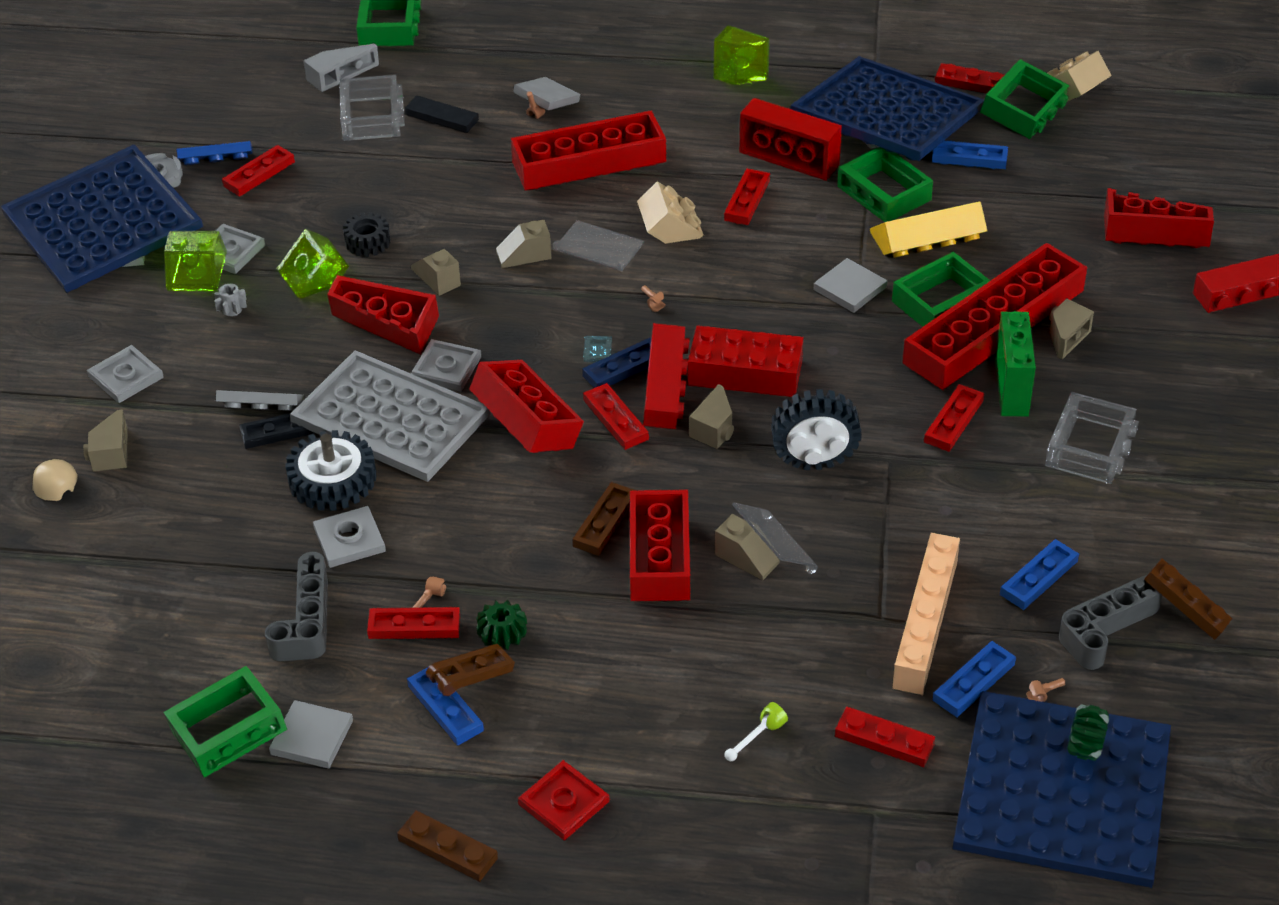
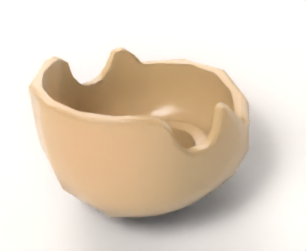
[33,459,78,501]

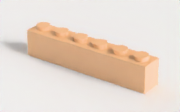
[892,533,960,695]

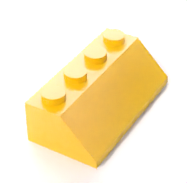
[870,201,987,258]

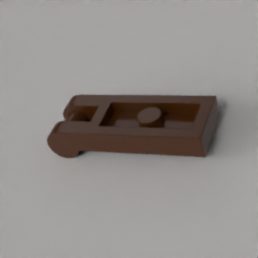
[426,644,515,696]

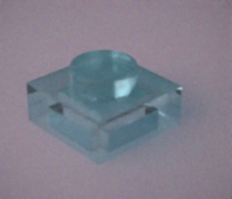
[583,336,612,362]

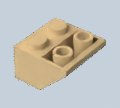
[1047,51,1112,101]
[637,181,703,244]

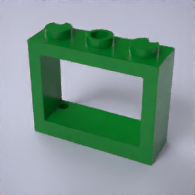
[356,0,421,46]
[980,59,1070,139]
[837,147,933,222]
[892,252,990,327]
[995,311,1036,417]
[163,665,288,778]

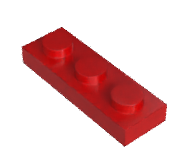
[935,63,1004,93]
[222,145,295,197]
[724,168,770,225]
[583,383,649,450]
[924,384,985,452]
[367,607,461,639]
[835,706,936,767]

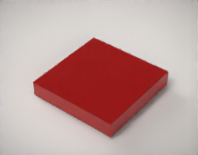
[518,760,610,841]

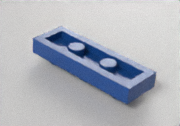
[177,141,253,165]
[932,141,1008,169]
[1000,539,1079,610]
[933,641,1016,717]
[407,667,484,746]

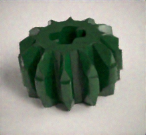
[476,599,527,650]
[1067,704,1109,761]

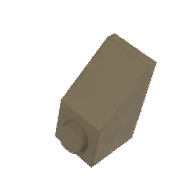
[496,220,552,268]
[411,249,461,296]
[1049,299,1094,360]
[689,384,734,449]
[83,409,128,472]
[715,514,780,580]

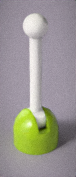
[725,702,788,761]

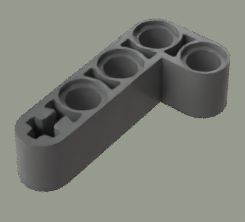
[265,552,328,661]
[1059,575,1162,670]

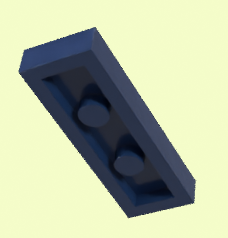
[582,338,651,388]

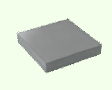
[513,77,580,110]
[193,224,265,274]
[813,258,887,313]
[411,339,481,392]
[87,345,164,403]
[269,700,353,769]

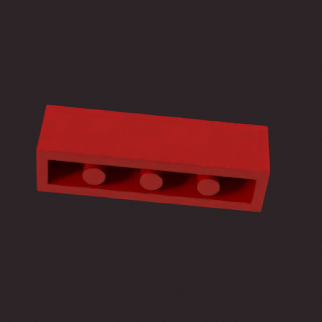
[1193,254,1279,313]
[643,323,690,429]

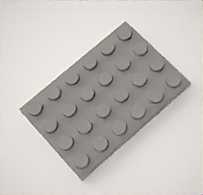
[290,350,490,482]

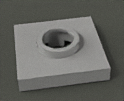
[313,506,386,568]

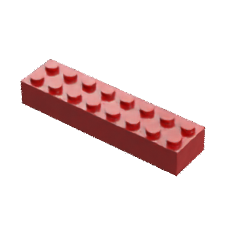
[902,243,1087,390]

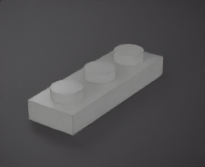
[216,390,304,411]

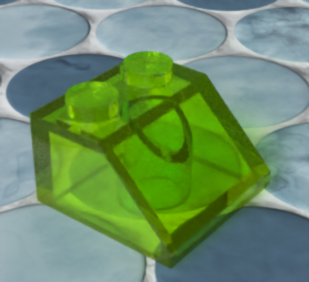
[714,25,769,85]
[277,229,349,299]
[164,231,227,291]

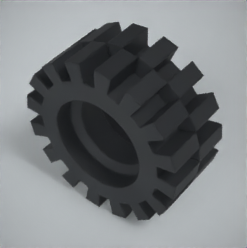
[343,212,391,257]

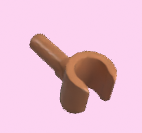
[526,91,545,119]
[641,285,665,312]
[412,577,446,608]
[1026,678,1065,702]

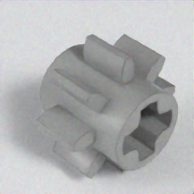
[214,284,247,316]

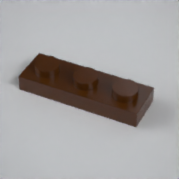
[572,482,634,556]
[1144,558,1232,640]
[397,810,498,882]

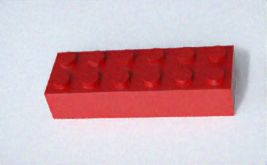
[511,110,666,190]

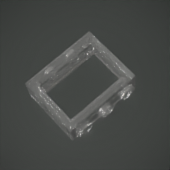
[339,75,405,141]
[1045,392,1139,484]

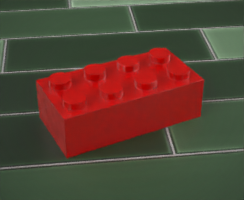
[739,98,842,181]
[688,326,804,397]
[469,360,584,453]
[630,490,690,601]

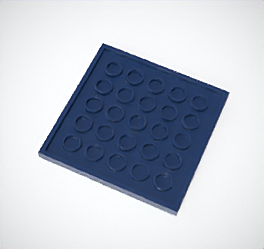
[790,56,984,161]
[1,144,203,293]
[953,691,1171,888]

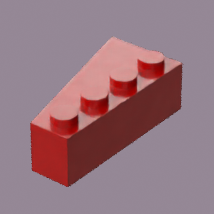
[1104,188,1214,248]
[327,275,439,355]

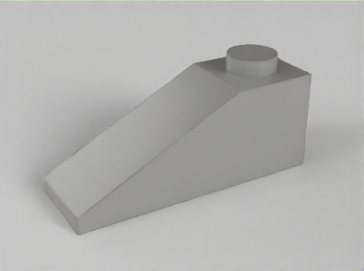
[304,44,379,92]

